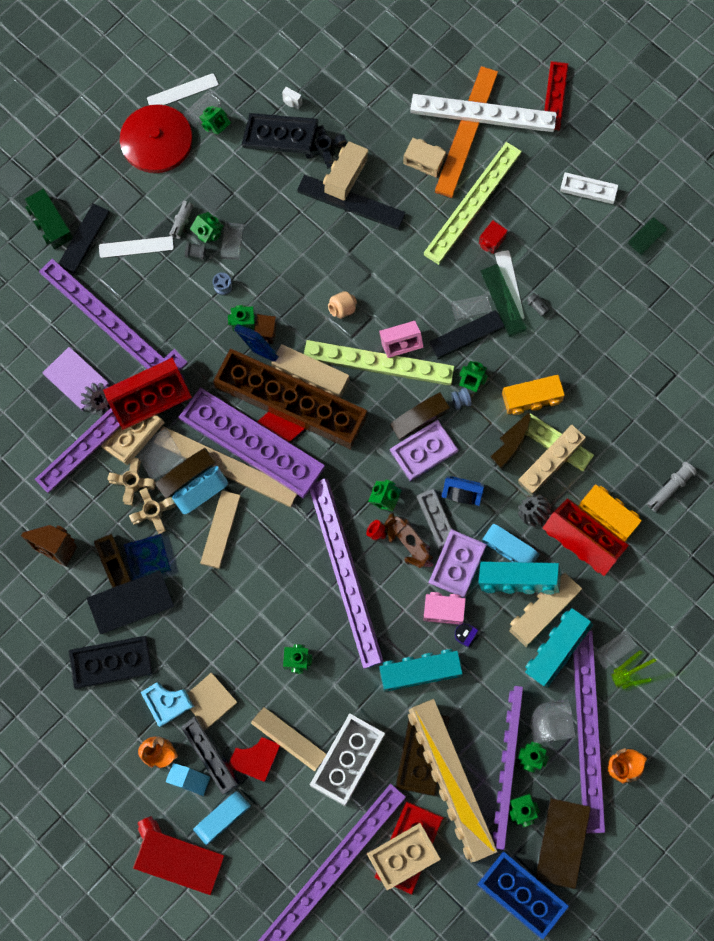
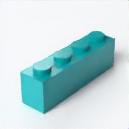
[479,562,561,595]
[525,608,593,689]
[379,649,462,692]

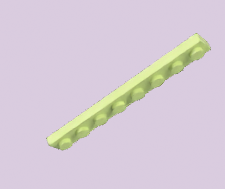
[424,142,521,265]
[304,340,454,386]

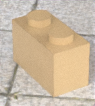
[403,138,446,177]

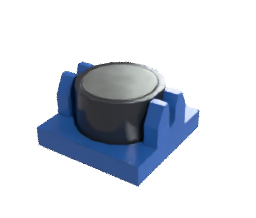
[442,475,484,506]

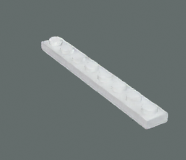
[410,94,556,132]

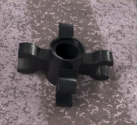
[305,125,347,169]

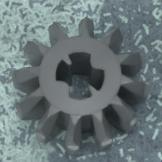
[81,383,109,415]
[518,493,551,527]

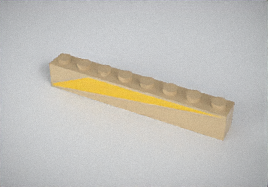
[408,699,497,862]

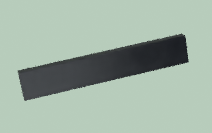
[297,174,405,230]

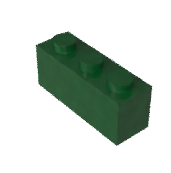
[25,188,73,249]

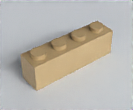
[271,344,349,398]
[518,425,586,495]
[509,573,582,647]

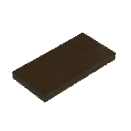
[395,715,450,796]
[535,798,591,889]

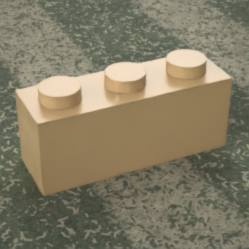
[323,141,368,200]

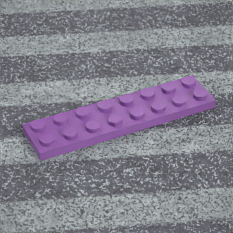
[179,387,325,498]

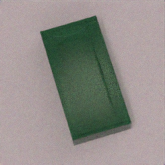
[628,217,667,255]

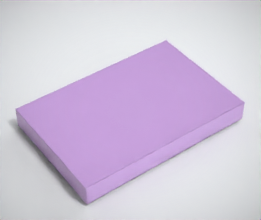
[42,347,109,411]
[390,420,459,482]
[428,529,487,598]

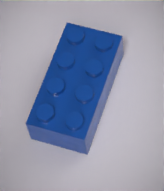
[476,852,569,939]

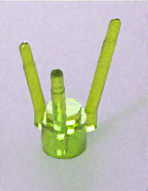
[611,650,656,690]

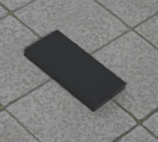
[241,113,319,154]
[86,570,174,634]
[69,636,153,690]

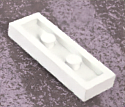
[560,172,618,204]

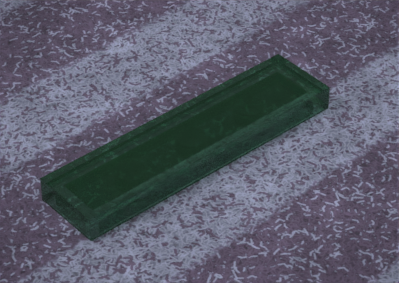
[480,264,526,337]

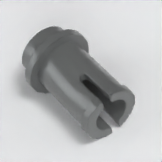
[526,293,550,317]

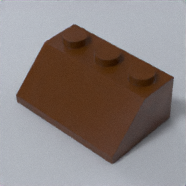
[21,525,77,567]

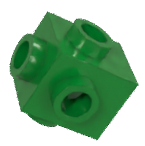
[199,106,231,134]
[190,212,224,243]
[228,305,255,334]
[459,361,488,392]
[368,480,402,511]
[283,644,312,674]
[518,742,548,773]
[509,794,540,827]

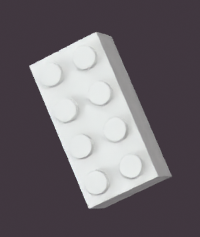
[310,714,385,807]

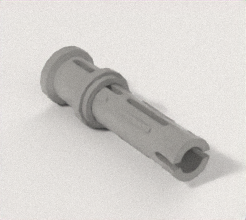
[647,462,697,512]

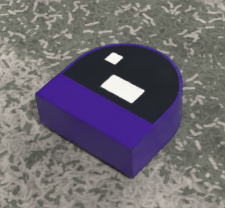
[455,624,478,648]

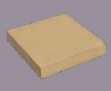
[187,673,237,729]

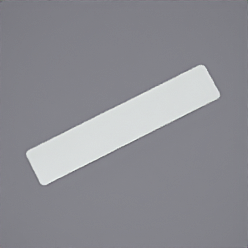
[147,73,218,105]
[99,236,174,258]
[495,250,524,321]

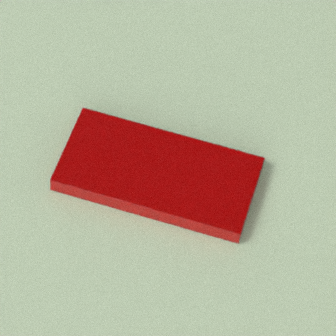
[374,802,443,895]
[133,829,224,895]

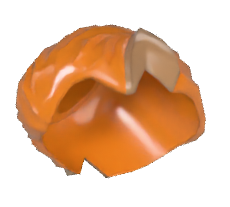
[138,736,178,768]
[608,748,647,784]

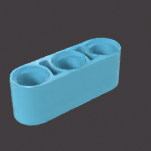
[172,466,228,514]
[482,524,540,563]
[193,791,251,845]

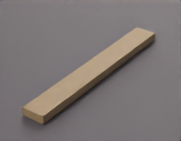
[154,426,297,508]

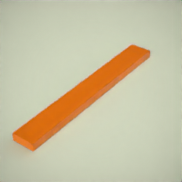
[435,66,498,198]

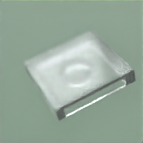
[137,428,185,480]

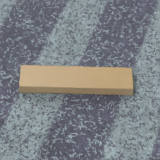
[200,491,241,569]
[251,707,327,771]

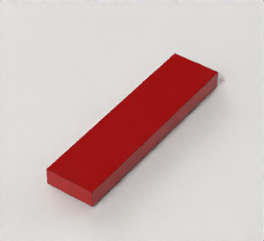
[544,61,569,131]

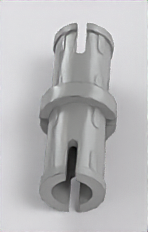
[169,201,194,239]

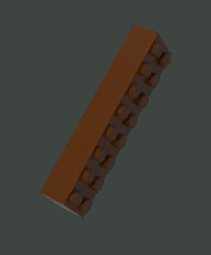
[213,348,367,450]

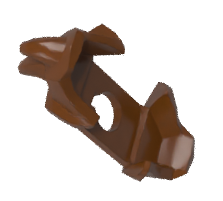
[384,513,434,568]

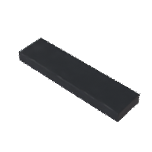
[58,203,110,274]
[429,310,504,360]
[181,715,240,795]

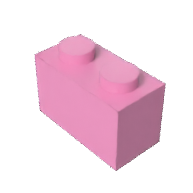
[379,321,424,358]
[423,592,465,625]

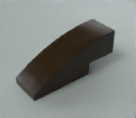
[390,392,450,440]
[490,413,532,470]
[155,448,217,499]
[93,533,131,588]

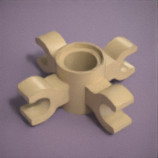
[108,458,156,505]
[129,488,176,534]

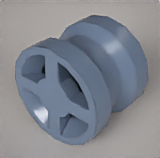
[213,273,232,295]
[451,388,472,410]

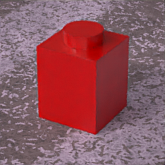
[479,220,508,254]

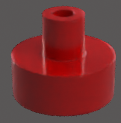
[366,520,387,540]

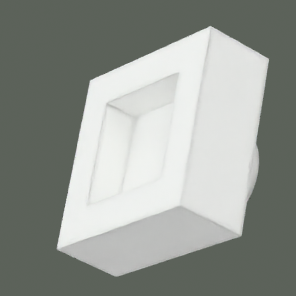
[282,87,302,109]

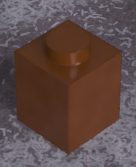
[254,314,277,345]

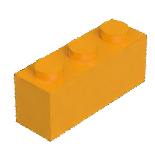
[502,375,565,415]
[579,484,642,542]

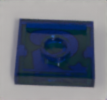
[234,324,279,362]
[124,534,172,580]

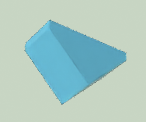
[166,763,210,796]

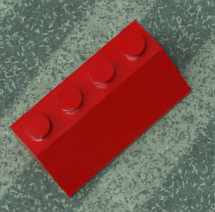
[103,357,192,430]
[542,498,629,576]

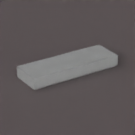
[416,489,452,549]

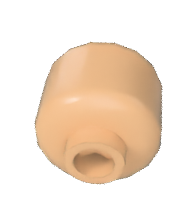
[328,291,357,319]

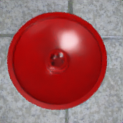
[120,104,193,173]

